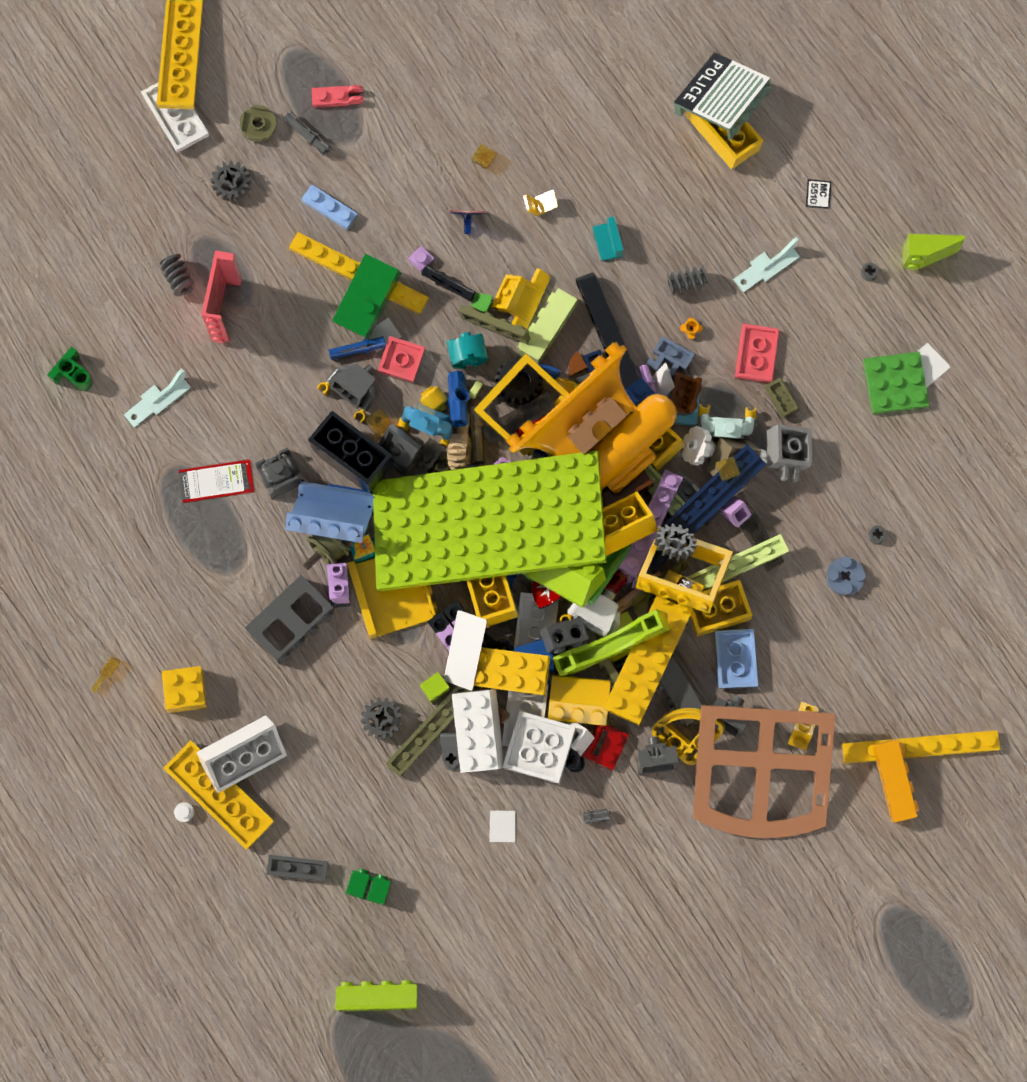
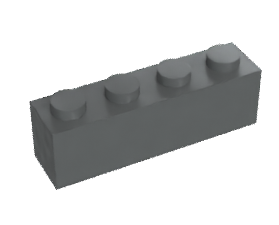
[658,656,702,728]

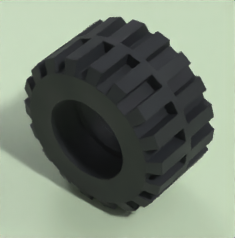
[495,357,543,409]

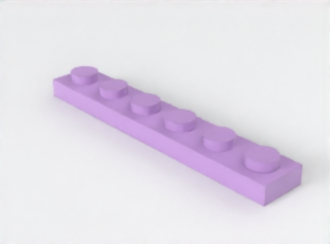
[619,470,683,578]

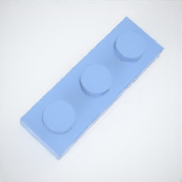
[301,185,358,231]

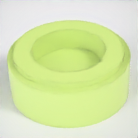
[469,380,483,399]

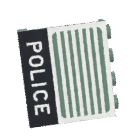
[674,52,771,140]

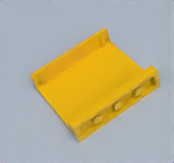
[347,558,439,639]

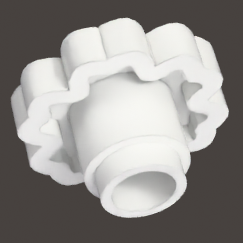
[682,426,716,466]

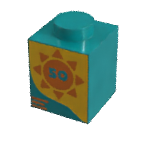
[347,534,375,564]

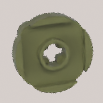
[240,105,277,142]

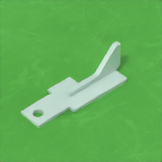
[733,237,800,293]
[124,368,191,428]

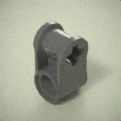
[440,732,460,771]

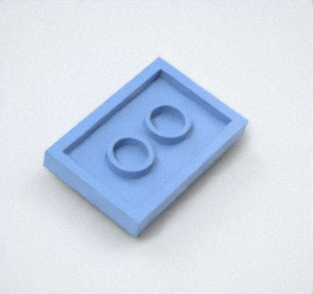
[714,629,758,689]

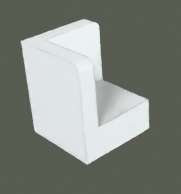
[570,722,594,756]

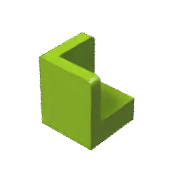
[420,672,450,704]

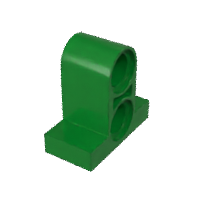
[47,346,93,391]

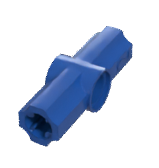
[446,370,470,428]

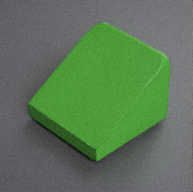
[471,293,493,314]

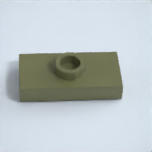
[764,377,800,419]

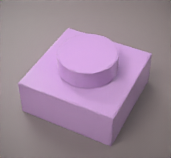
[408,246,434,273]

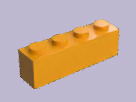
[872,739,919,823]

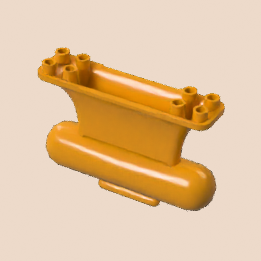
[506,342,677,494]

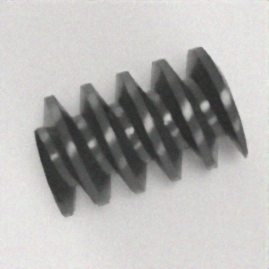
[160,254,194,297]
[667,265,708,295]

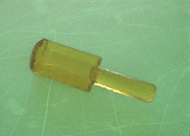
[91,656,120,693]

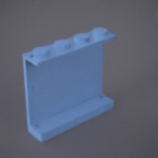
[285,481,375,543]

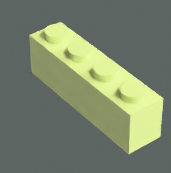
[518,288,577,364]

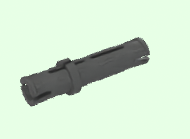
[284,111,331,156]

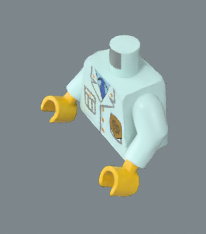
[698,404,757,439]

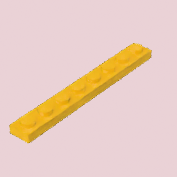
[289,232,429,315]
[842,730,1000,764]

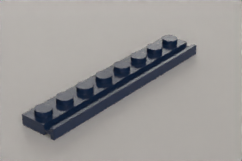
[647,444,767,571]

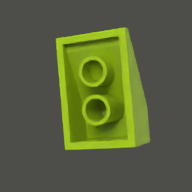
[903,234,965,270]

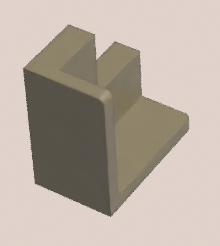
[707,437,761,476]

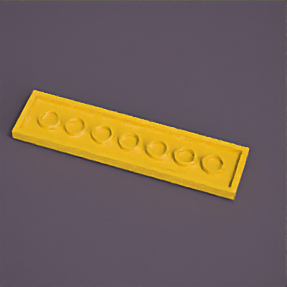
[157,0,204,110]
[604,570,704,725]

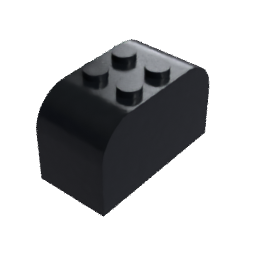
[308,411,394,493]

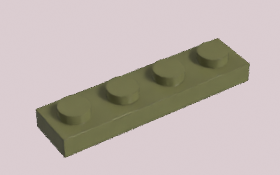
[459,305,531,344]

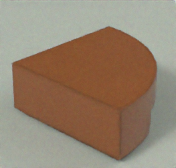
[568,351,587,377]

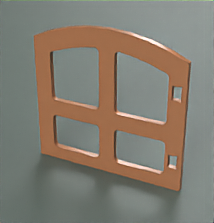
[692,705,836,838]

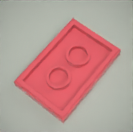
[735,323,780,383]

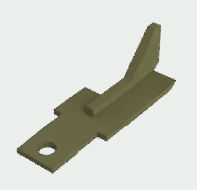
[632,559,688,617]

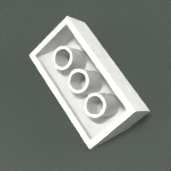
[197,715,287,793]

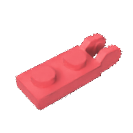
[312,85,364,108]

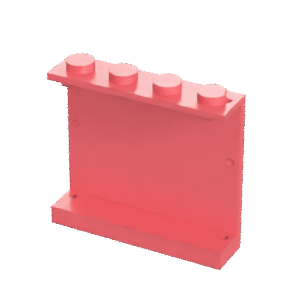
[202,251,242,344]

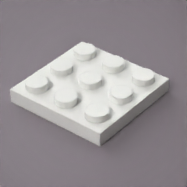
[503,711,576,784]

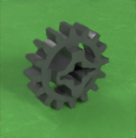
[210,161,251,201]
[654,523,697,561]
[360,697,403,740]

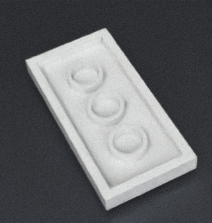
[141,82,209,153]

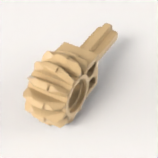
[447,413,472,470]

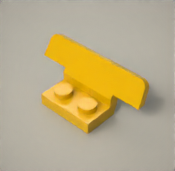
[491,268,550,329]

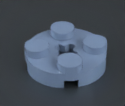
[826,556,866,596]

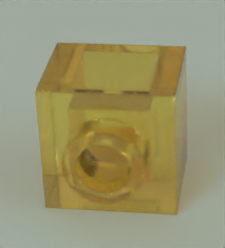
[365,408,392,438]

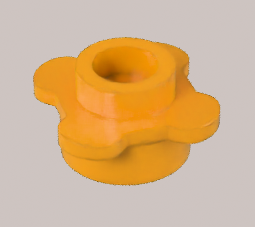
[680,317,703,339]

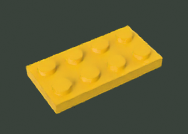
[473,647,550,695]

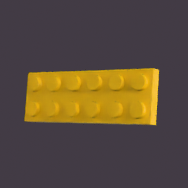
[163,740,274,850]

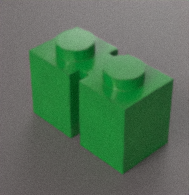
[346,868,392,906]

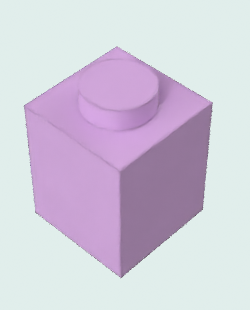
[720,496,752,527]

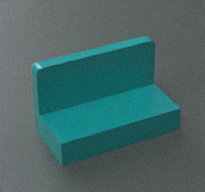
[592,216,624,261]

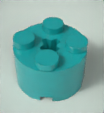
[446,332,488,369]

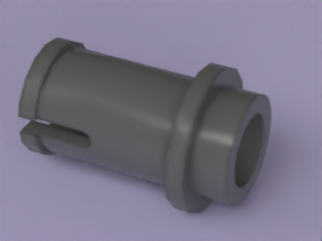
[583,808,609,826]

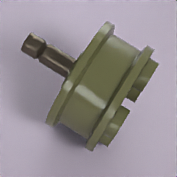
[303,535,351,570]

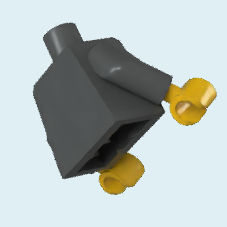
[318,363,376,423]

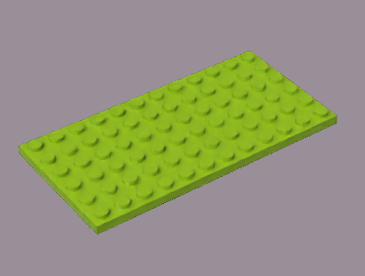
[373,450,607,592]

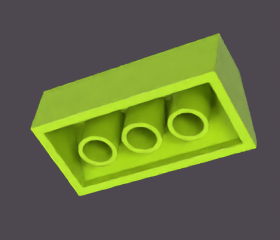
[522,564,607,608]
[335,980,418,1012]

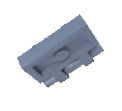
[646,336,695,379]

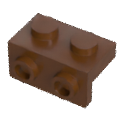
[668,372,702,416]

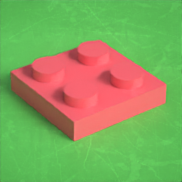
[378,336,426,383]

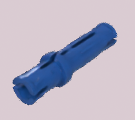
[328,336,386,361]

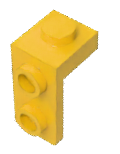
[788,702,819,750]

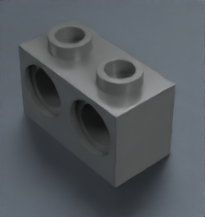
[540,617,588,654]

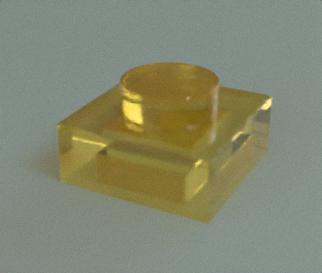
[471,144,497,170]
[715,456,740,482]

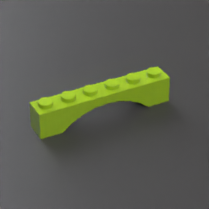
[553,609,670,676]

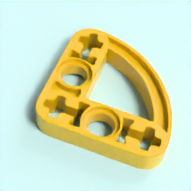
[652,708,725,765]

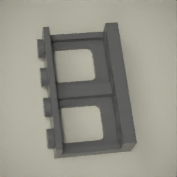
[245,575,334,664]

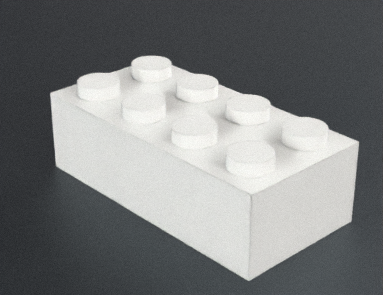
[452,689,504,773]

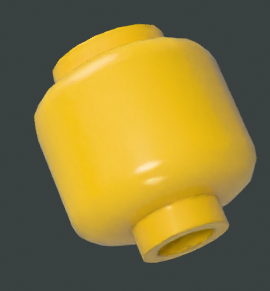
[420,385,448,412]

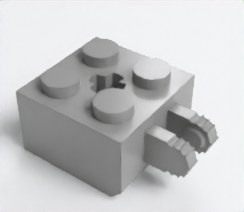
[767,424,812,482]

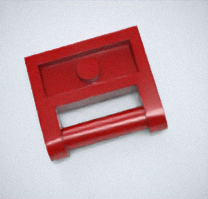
[581,724,629,771]

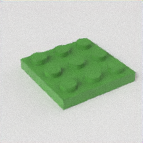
[863,352,929,414]

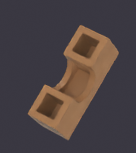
[566,398,627,454]

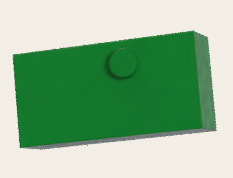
[332,253,402,340]

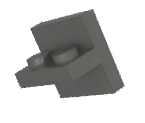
[379,424,426,475]

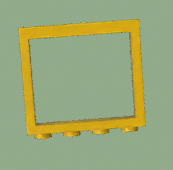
[474,353,569,457]
[636,526,733,614]

